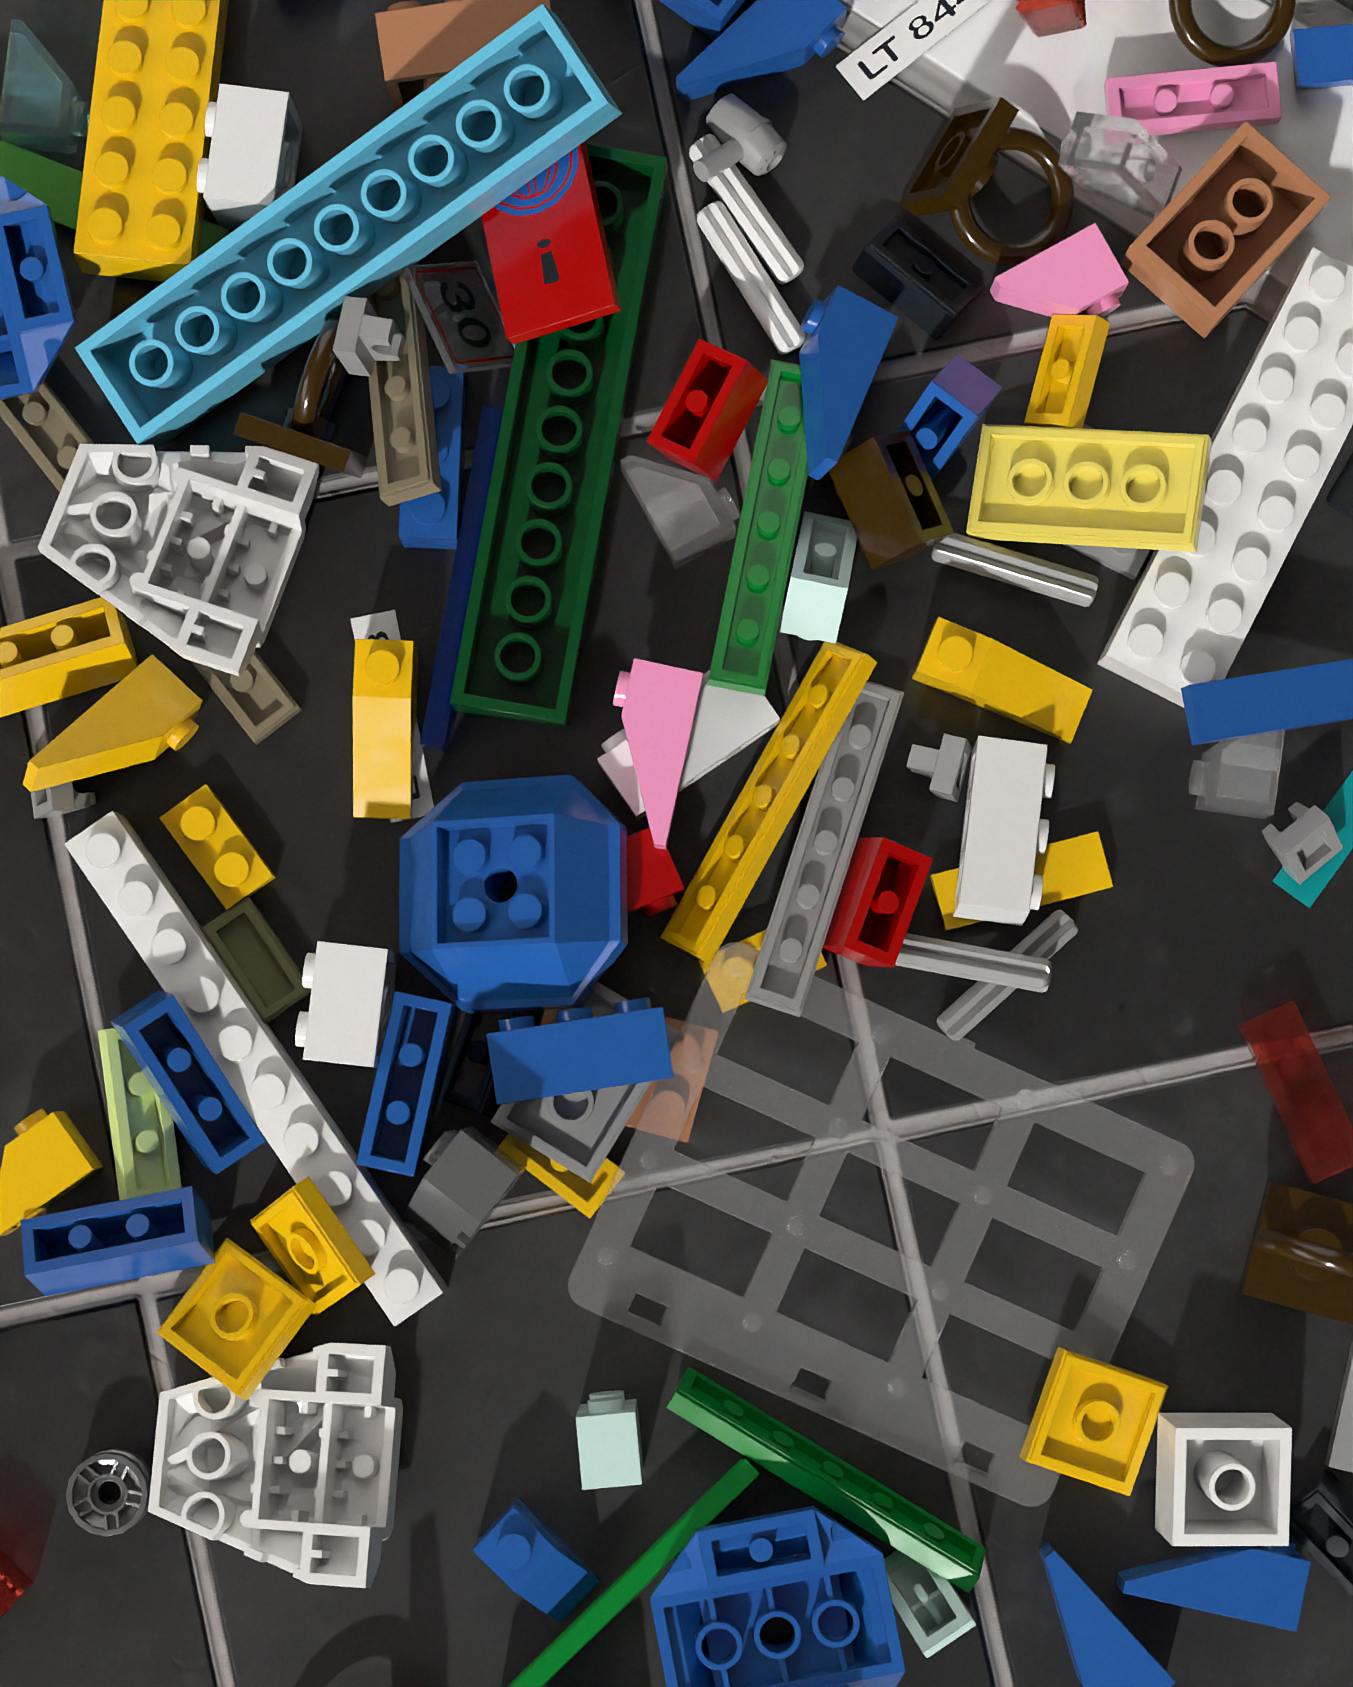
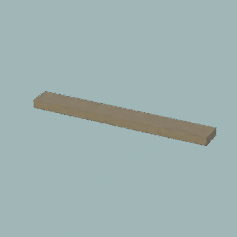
[0,379,302,745]

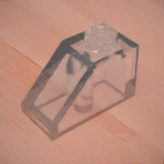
[1058,111,1182,219]
[620,455,740,569]
[1189,730,1285,819]

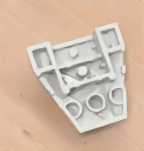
[38,444,319,677]
[148,1343,403,1588]

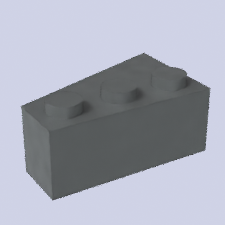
[402,1126,526,1260]

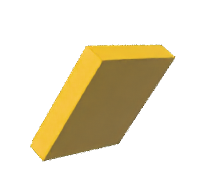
[250,1176,376,1316]
[156,1238,317,1401]
[1019,1346,1168,1496]

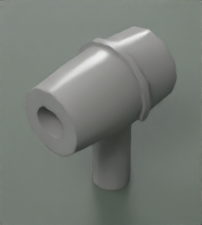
[693,93,787,182]

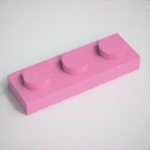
[1104,62,1282,140]

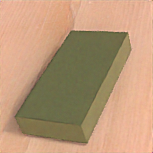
[200,896,311,1024]

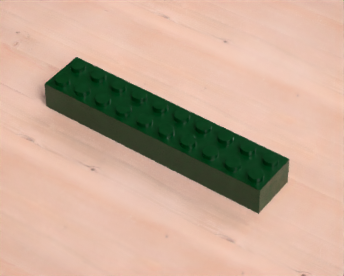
[450,143,668,730]

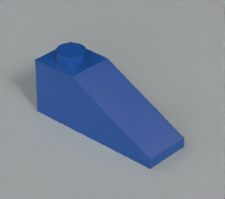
[676,0,847,102]
[799,285,899,480]
[1115,1540,1311,1632]
[1039,1541,1176,1687]

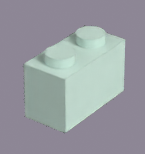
[576,1390,644,1490]

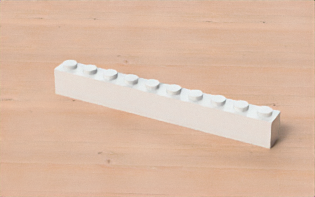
[64,811,448,1327]

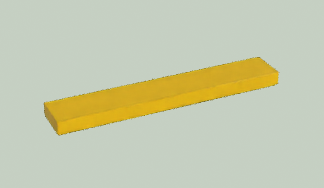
[660,641,877,964]

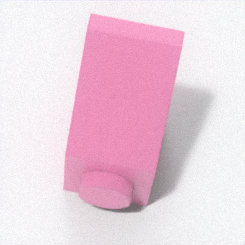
[990,223,1129,318]

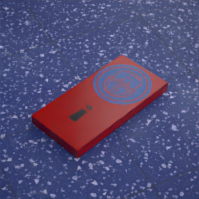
[481,141,621,344]

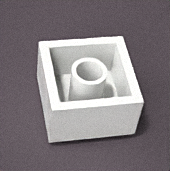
[197,83,303,230]
[295,941,399,1068]
[1155,1413,1292,1546]

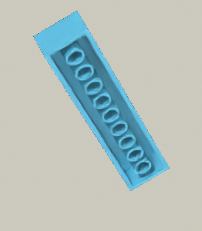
[75,4,622,447]

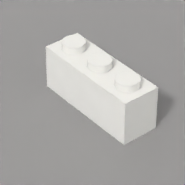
[597,670,780,821]
[953,736,1055,926]

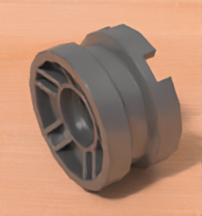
[66,1448,152,1537]

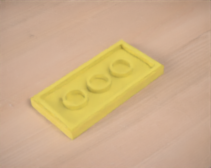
[966,424,1212,552]

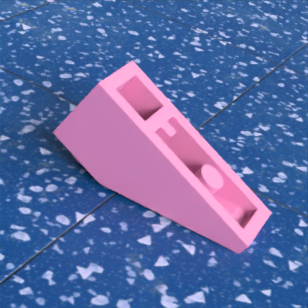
[613,658,703,850]

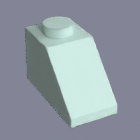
[779,511,857,644]

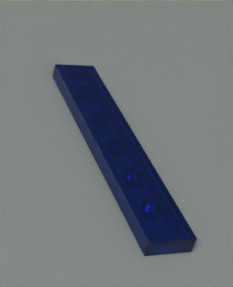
[420,405,503,753]

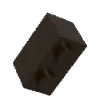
[829,429,955,570]

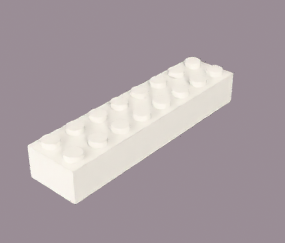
[1097,247,1353,708]

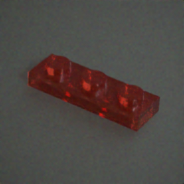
[1237,1000,1353,1184]

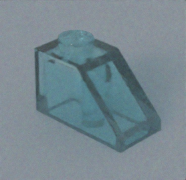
[0,19,89,154]

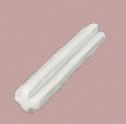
[689,134,804,284]
[697,201,806,355]

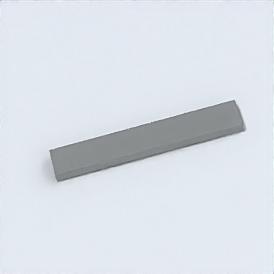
[744,680,904,1017]

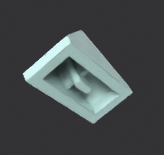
[884,1550,976,1658]

